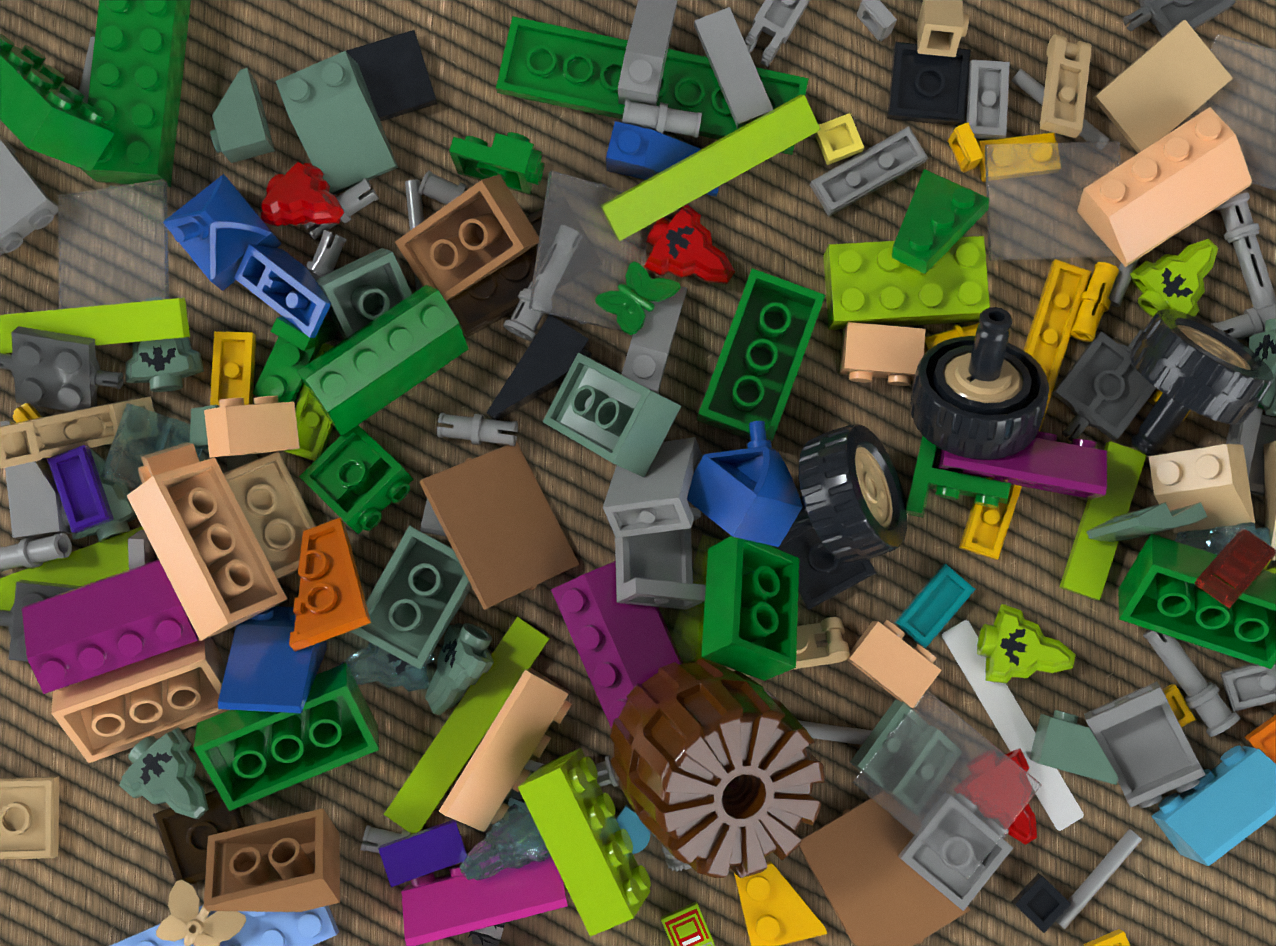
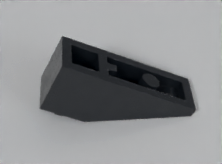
[486,315,592,420]

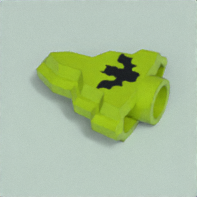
[1130,239,1218,317]
[977,604,1076,683]

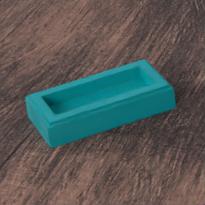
[894,564,976,648]

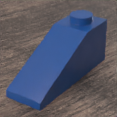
[606,121,719,197]
[234,244,331,338]

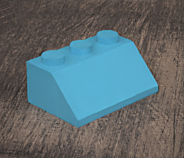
[1152,745,1276,866]

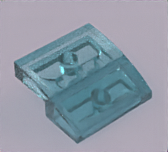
[100,403,202,488]

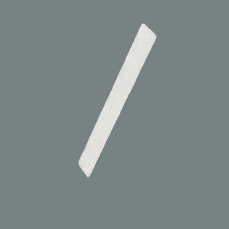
[942,620,1084,831]

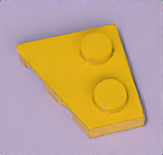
[734,861,827,946]

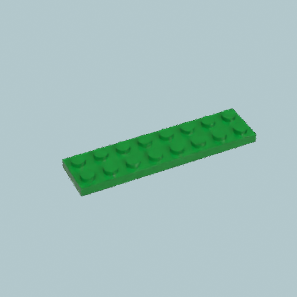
[496,16,809,155]

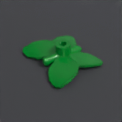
[595,261,681,335]

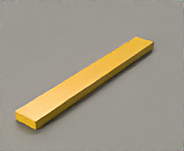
[959,259,1092,560]

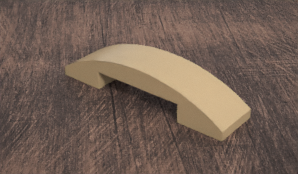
[0,396,159,469]

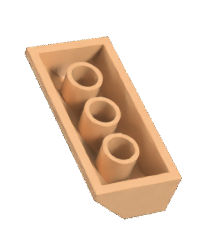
[1077,107,1252,267]
[127,457,287,641]
[51,637,228,763]
[439,668,572,832]

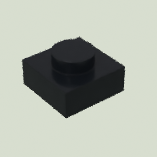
[1011,873,1071,933]

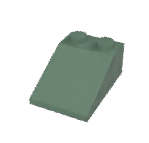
[276,51,398,195]
[316,248,412,340]
[543,353,681,477]
[350,526,472,670]

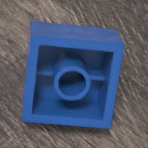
[163,174,282,291]
[687,421,803,547]

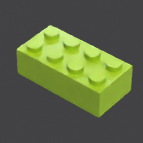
[823,236,990,330]
[518,748,651,937]

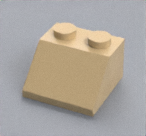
[1149,444,1255,533]

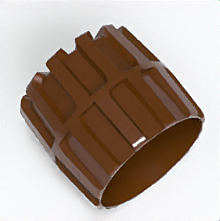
[610,658,825,878]

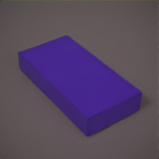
[47,445,114,533]
[378,820,468,887]

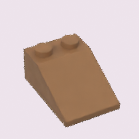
[395,175,541,302]
[204,808,340,912]

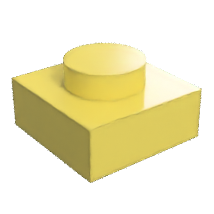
[814,113,864,165]

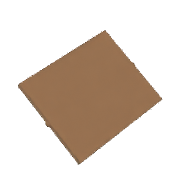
[419,441,580,610]
[798,790,970,946]

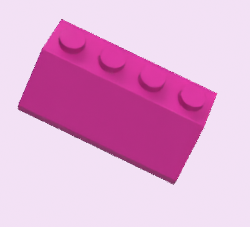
[401,843,570,946]

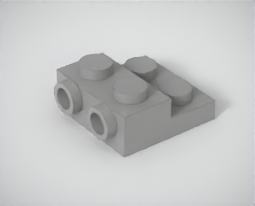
[898,792,1013,911]

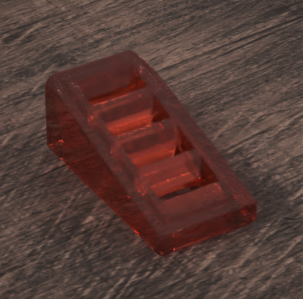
[1194,529,1276,608]

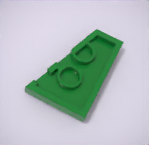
[892,169,990,274]

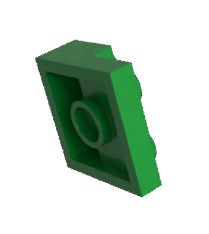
[449,132,545,195]
[299,425,414,534]

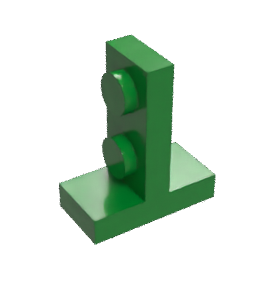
[252,316,338,403]
[906,436,1011,518]

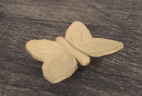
[156,880,246,946]

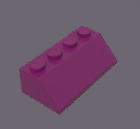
[937,432,1107,500]
[22,560,199,694]
[551,561,683,729]

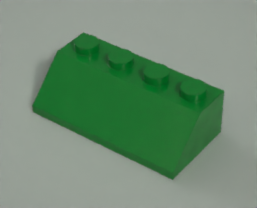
[297,285,469,436]

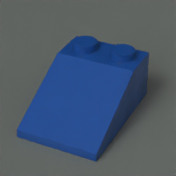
[218,606,327,713]

